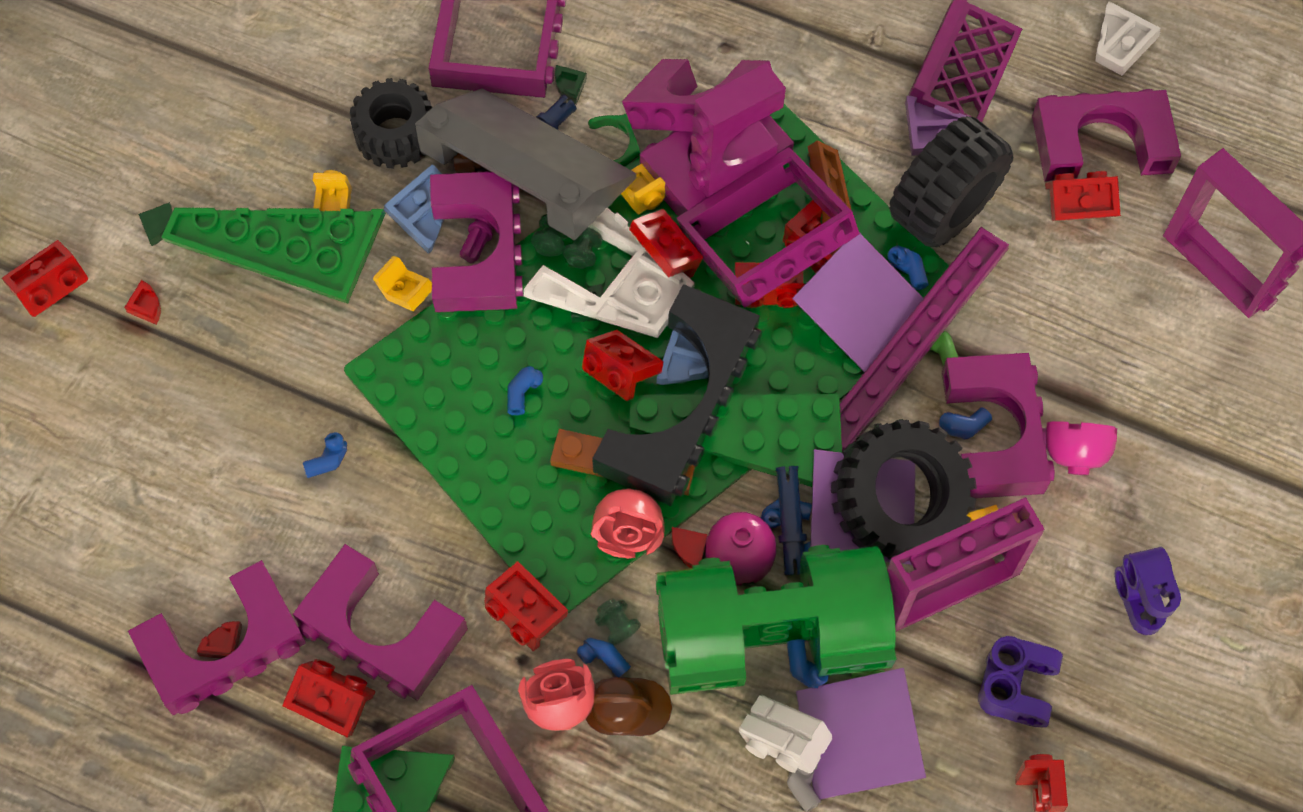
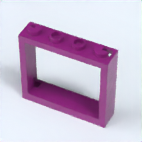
[428,0,566,98]
[677,147,860,308]
[1163,148,1303,318]
[887,497,1045,632]
[348,685,549,812]

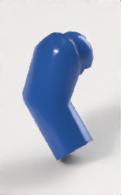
[888,246,928,290]
[507,366,543,415]
[939,407,992,439]
[303,432,347,478]
[761,498,812,528]
[577,638,631,677]
[787,640,829,688]

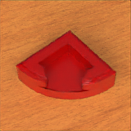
[124,280,161,325]
[672,527,707,568]
[196,621,242,659]

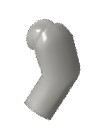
[787,764,821,812]

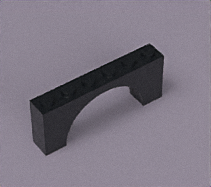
[592,284,763,506]

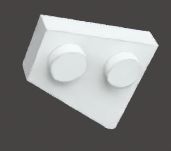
[1095,1,1161,76]

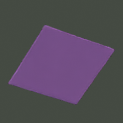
[792,232,924,372]
[810,449,915,565]
[796,668,926,799]

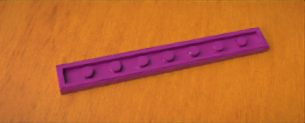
[840,227,1009,453]

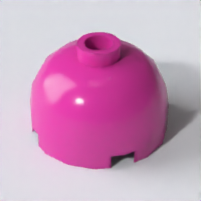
[1046,421,1118,475]
[705,512,776,586]

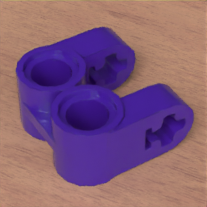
[1114,547,1181,635]
[978,636,1063,728]

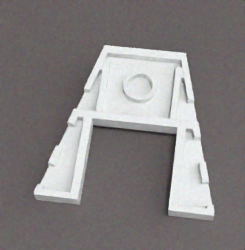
[524,208,694,338]

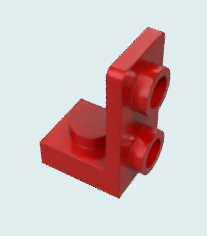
[783,200,832,273]

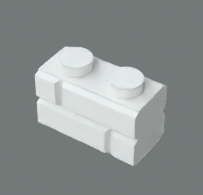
[739,695,832,773]

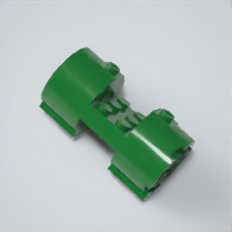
[655,545,897,695]

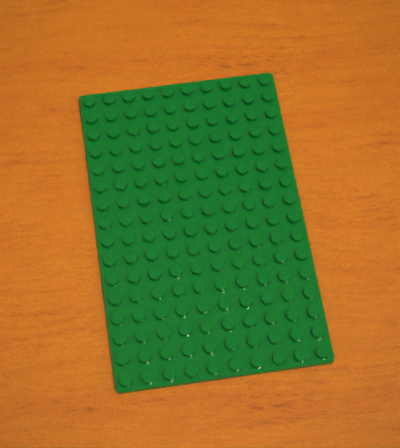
[344,104,972,613]

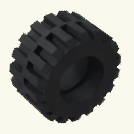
[350,78,432,169]

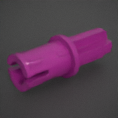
[460,219,493,263]

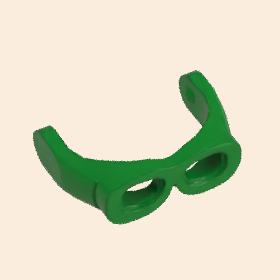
[588,114,641,167]

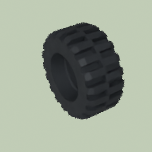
[889,116,1014,248]
[831,420,977,560]

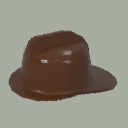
[586,677,672,736]

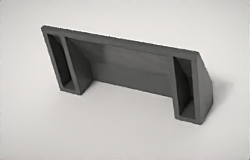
[415,88,637,240]

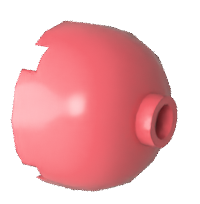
[591,489,664,559]
[518,659,595,731]

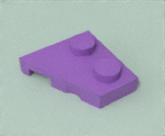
[905,96,969,156]

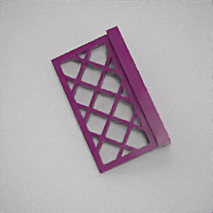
[908,0,1023,122]

